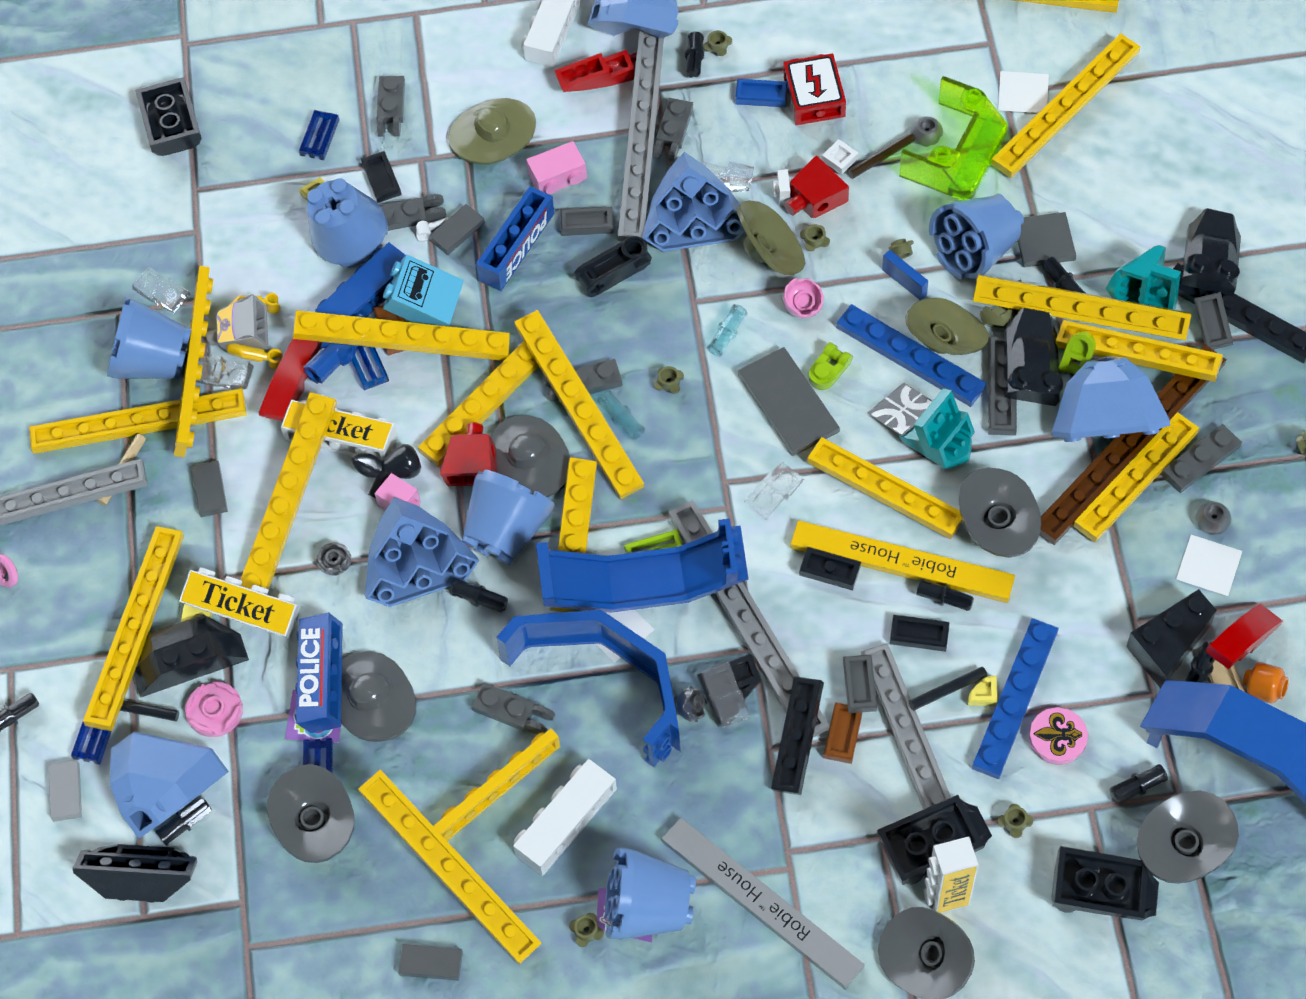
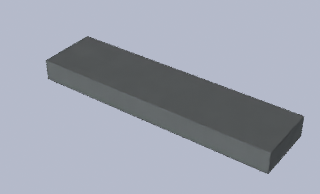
[988,336,1017,436]

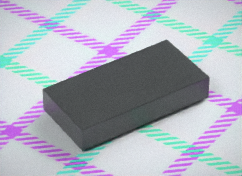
[429,204,485,255]
[560,207,613,236]
[1194,292,1234,350]
[192,461,228,518]
[843,655,877,713]
[398,944,463,981]

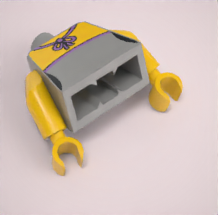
[206,293,282,369]

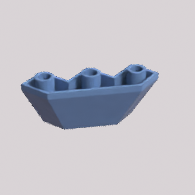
[588,0,679,39]
[642,152,745,252]
[1052,356,1170,442]
[365,497,479,607]
[110,732,229,839]

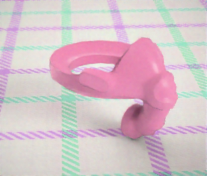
[0,554,18,588]

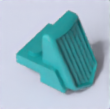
[1106,245,1181,310]
[899,388,975,469]

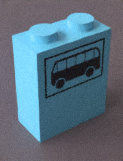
[383,254,464,326]

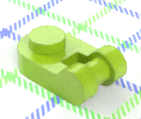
[1059,331,1096,375]
[809,342,853,390]

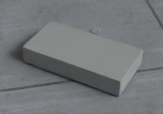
[49,760,82,822]

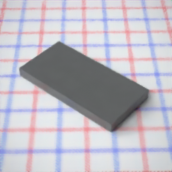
[738,347,840,456]

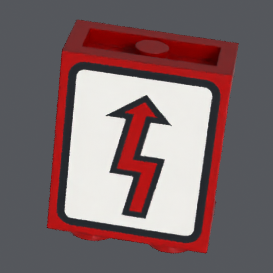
[783,53,846,125]

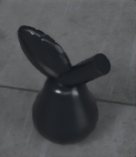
[351,444,421,498]

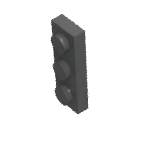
[1161,424,1242,493]

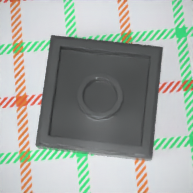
[1017,212,1077,267]

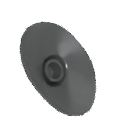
[491,415,570,497]
[958,468,1041,558]
[341,651,416,742]
[267,764,354,863]
[1136,790,1239,884]
[878,907,975,999]

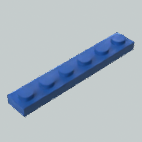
[836,304,986,407]
[972,618,1059,779]

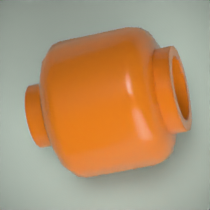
[1243,662,1289,703]

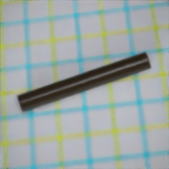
[847,132,915,179]

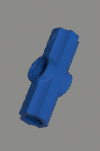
[303,314,366,384]

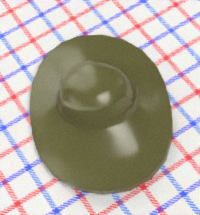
[448,98,536,165]
[737,200,806,275]
[905,298,989,355]

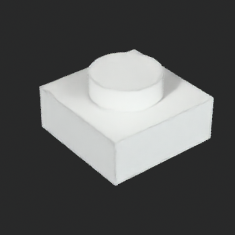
[822,139,858,175]
[773,169,790,206]

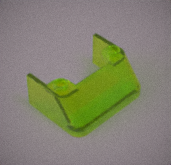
[899,76,1008,200]

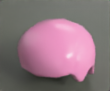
[783,278,824,318]

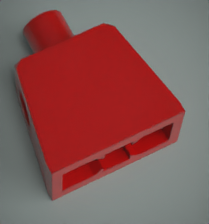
[784,155,849,218]
[440,422,497,486]

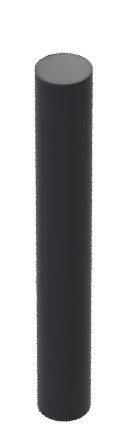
[909,667,987,711]
[120,700,179,722]

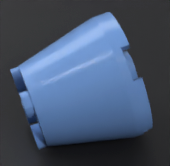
[307,178,388,267]
[929,194,1024,280]
[107,298,191,379]
[462,470,555,565]
[605,848,696,940]

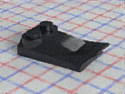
[135,77,202,156]
[1181,208,1241,296]
[1004,308,1063,406]
[877,795,992,885]
[1052,846,1159,921]

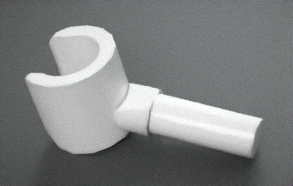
[416,217,449,242]

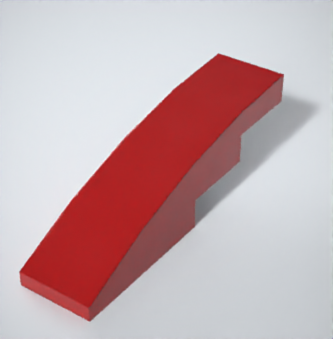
[554,50,637,92]
[259,339,322,422]
[1205,604,1283,670]

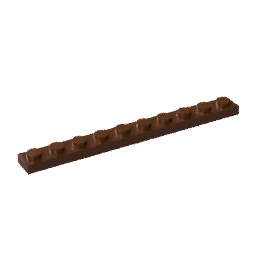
[1040,344,1227,545]

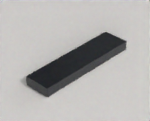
[771,676,824,795]

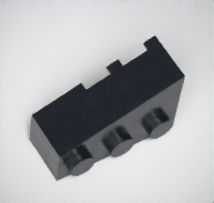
[1126,589,1217,689]

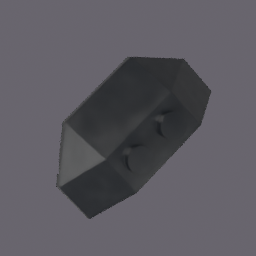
[133,615,249,697]
[73,844,197,903]

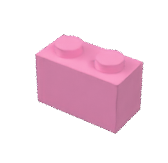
[526,141,587,194]

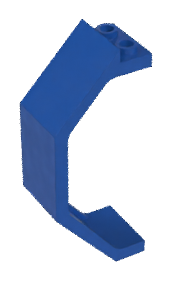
[536,518,749,613]
[496,610,681,767]
[1140,680,1306,804]

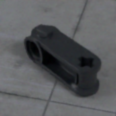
[574,236,652,297]

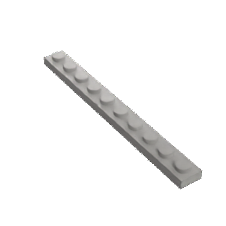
[618,30,664,241]
[668,500,829,737]

